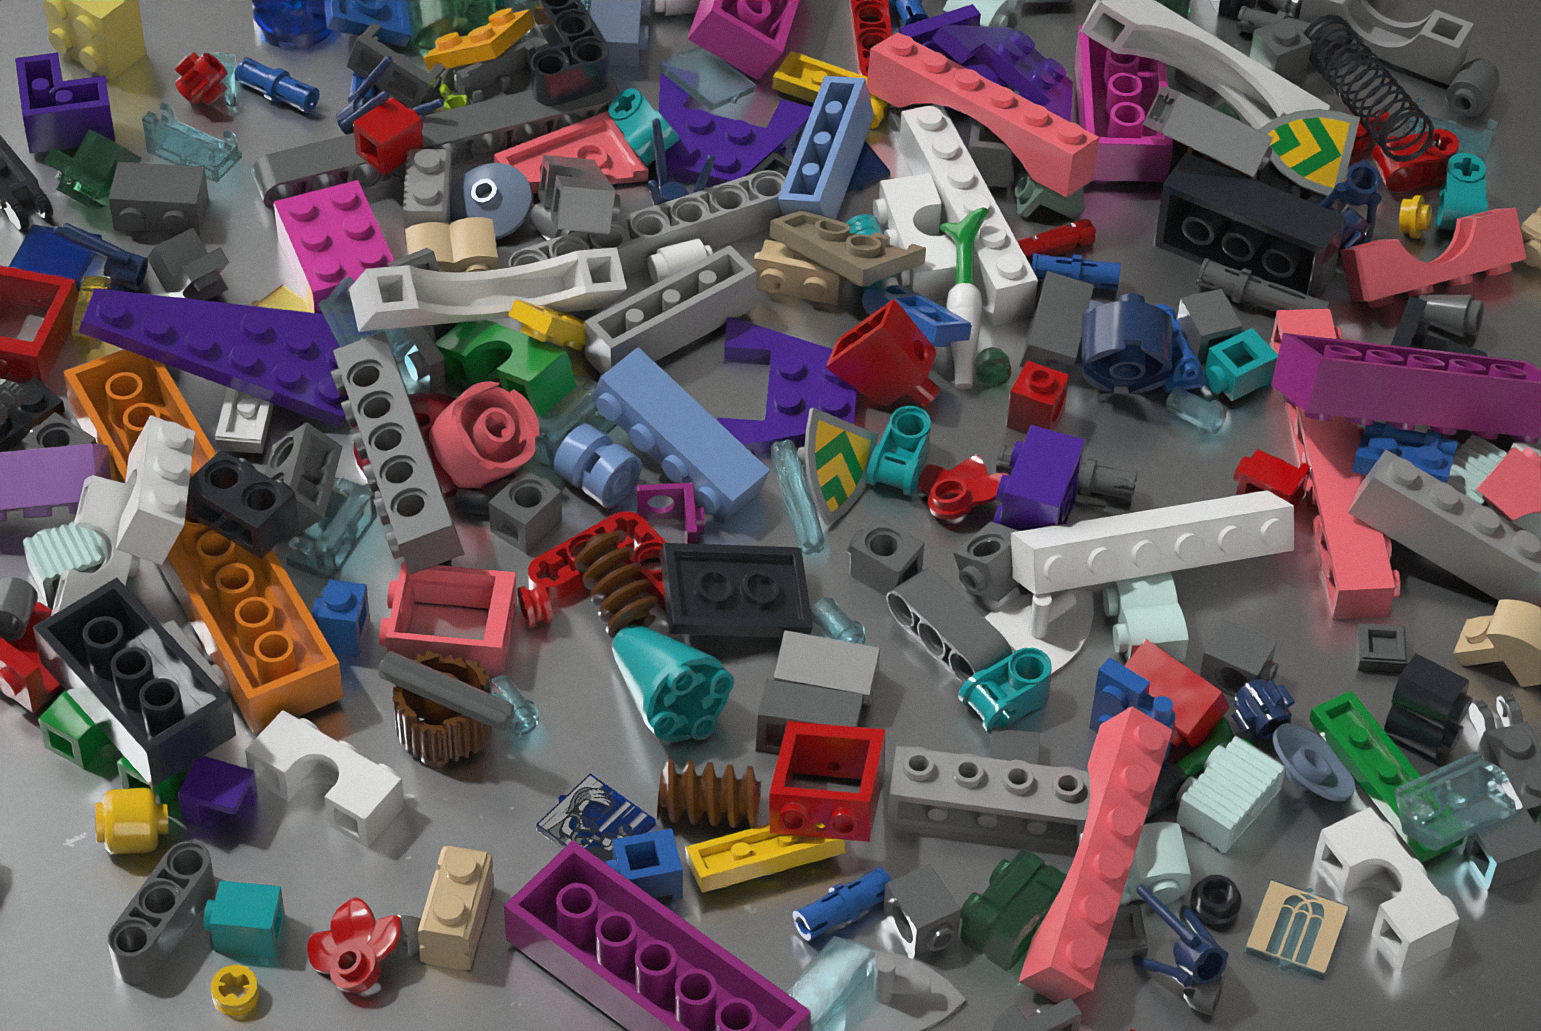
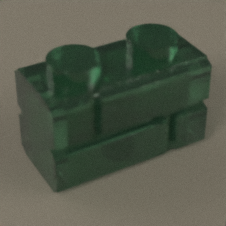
[960,848,1067,971]

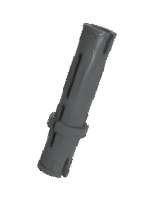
[1196,258,1330,313]
[996,444,1138,501]

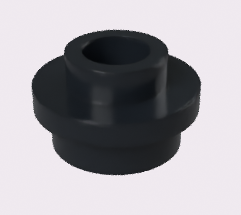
[1190,875,1242,924]

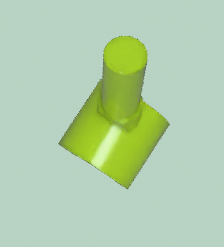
[438,83,469,111]

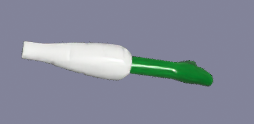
[940,207,989,390]

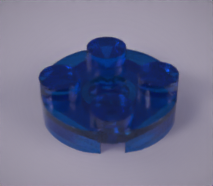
[252,0,332,49]

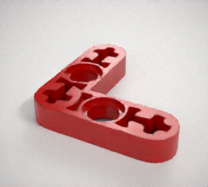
[528,511,667,612]

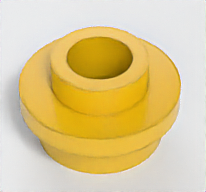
[1399,195,1432,239]

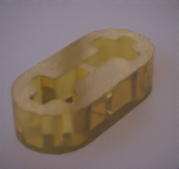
[72,276,111,350]

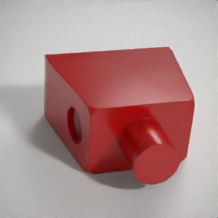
[826,299,940,408]

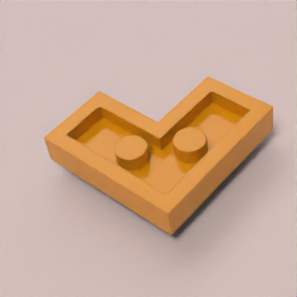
[423,8,536,72]

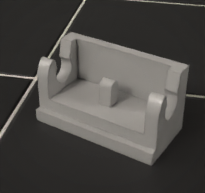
[774,631,880,706]

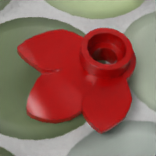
[919,455,1010,520]
[307,897,401,993]

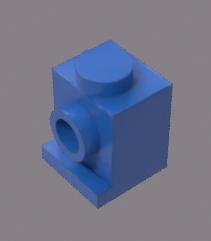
[312,579,370,657]
[605,828,683,900]

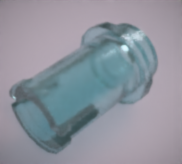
[1165,386,1227,434]
[811,597,866,645]
[490,675,539,736]

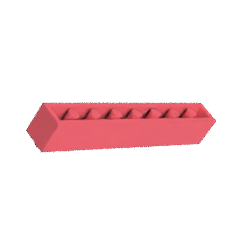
[1271,309,1400,620]

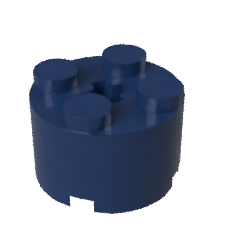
[1082,293,1173,393]

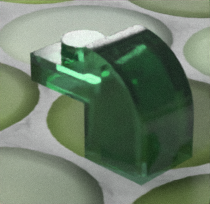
[43,129,142,209]

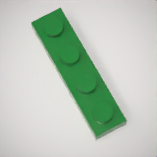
[1309,690,1466,863]

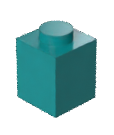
[204,880,285,957]

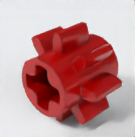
[174,52,228,105]

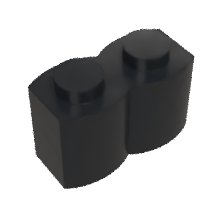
[1384,653,1473,761]

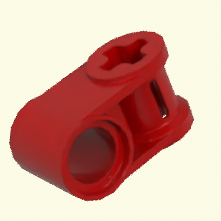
[1372,129,1459,193]

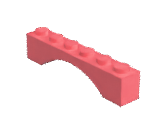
[867,32,1099,198]
[1018,706,1172,1004]

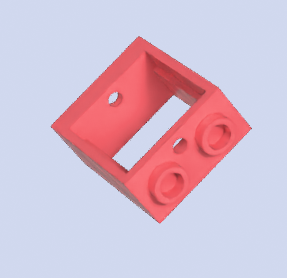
[379,562,517,677]

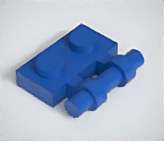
[1352,421,1459,483]
[1089,657,1176,761]

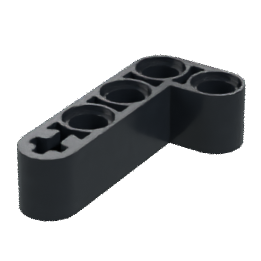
[524,0,610,106]

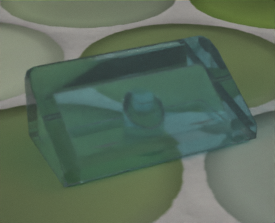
[786,936,875,1031]

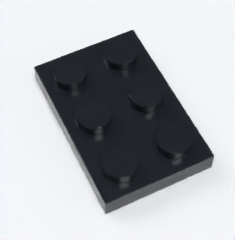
[660,543,813,637]

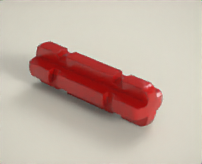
[1017,219,1096,264]

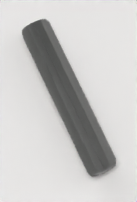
[378,651,515,731]

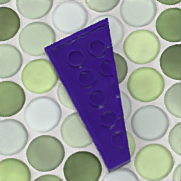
[78,288,372,428]

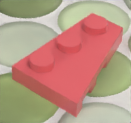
[494,111,649,193]

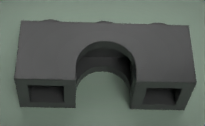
[538,155,620,234]

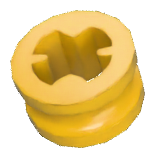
[211,965,259,1016]

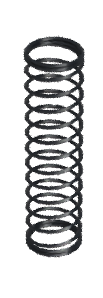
[1304,15,1434,162]

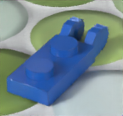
[862,285,972,347]

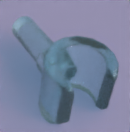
[213,52,237,107]

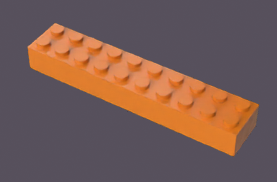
[63,349,343,735]

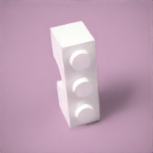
[873,173,956,300]
[116,415,195,565]
[51,475,141,616]
[245,710,404,848]
[1314,807,1460,971]

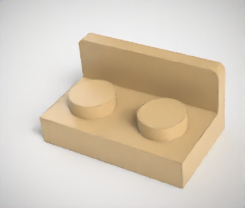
[753,239,846,305]

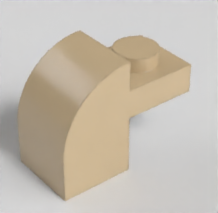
[1453,599,1541,687]

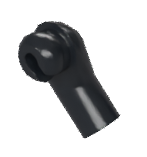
[455,474,516,515]

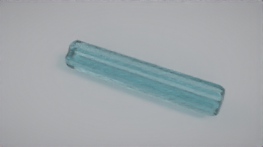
[770,439,825,555]

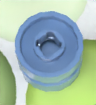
[554,424,642,508]

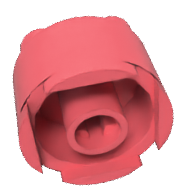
[429,381,539,489]

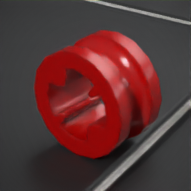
[517,581,553,629]

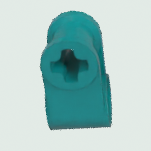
[608,88,680,166]
[1437,153,1488,232]
[866,406,931,496]
[958,647,1052,734]

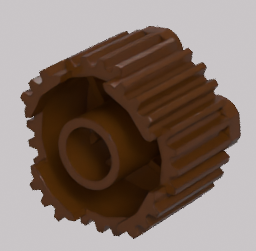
[392,650,493,768]

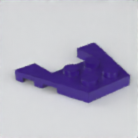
[932,25,1073,122]
[656,69,813,188]
[717,317,856,455]

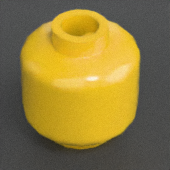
[95,788,168,855]

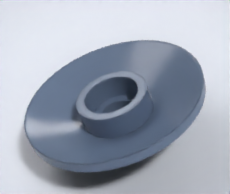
[450,163,533,240]
[1273,723,1355,802]

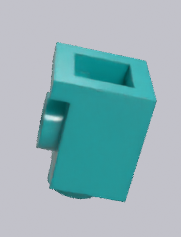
[1204,328,1278,401]

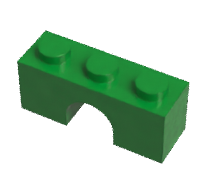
[435,319,577,417]
[39,690,194,808]

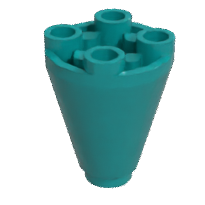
[612,624,734,742]

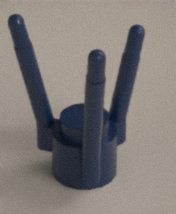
[336,56,444,135]
[648,118,715,206]
[1319,160,1382,239]
[53,223,148,293]
[1133,885,1229,988]

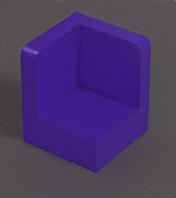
[178,756,258,827]

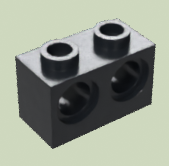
[186,449,299,559]

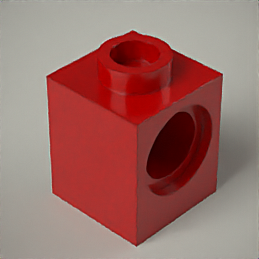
[1006,360,1069,434]

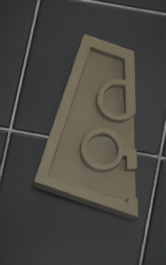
[769,210,926,286]

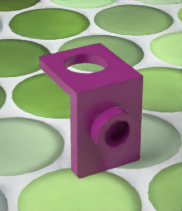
[637,483,705,544]

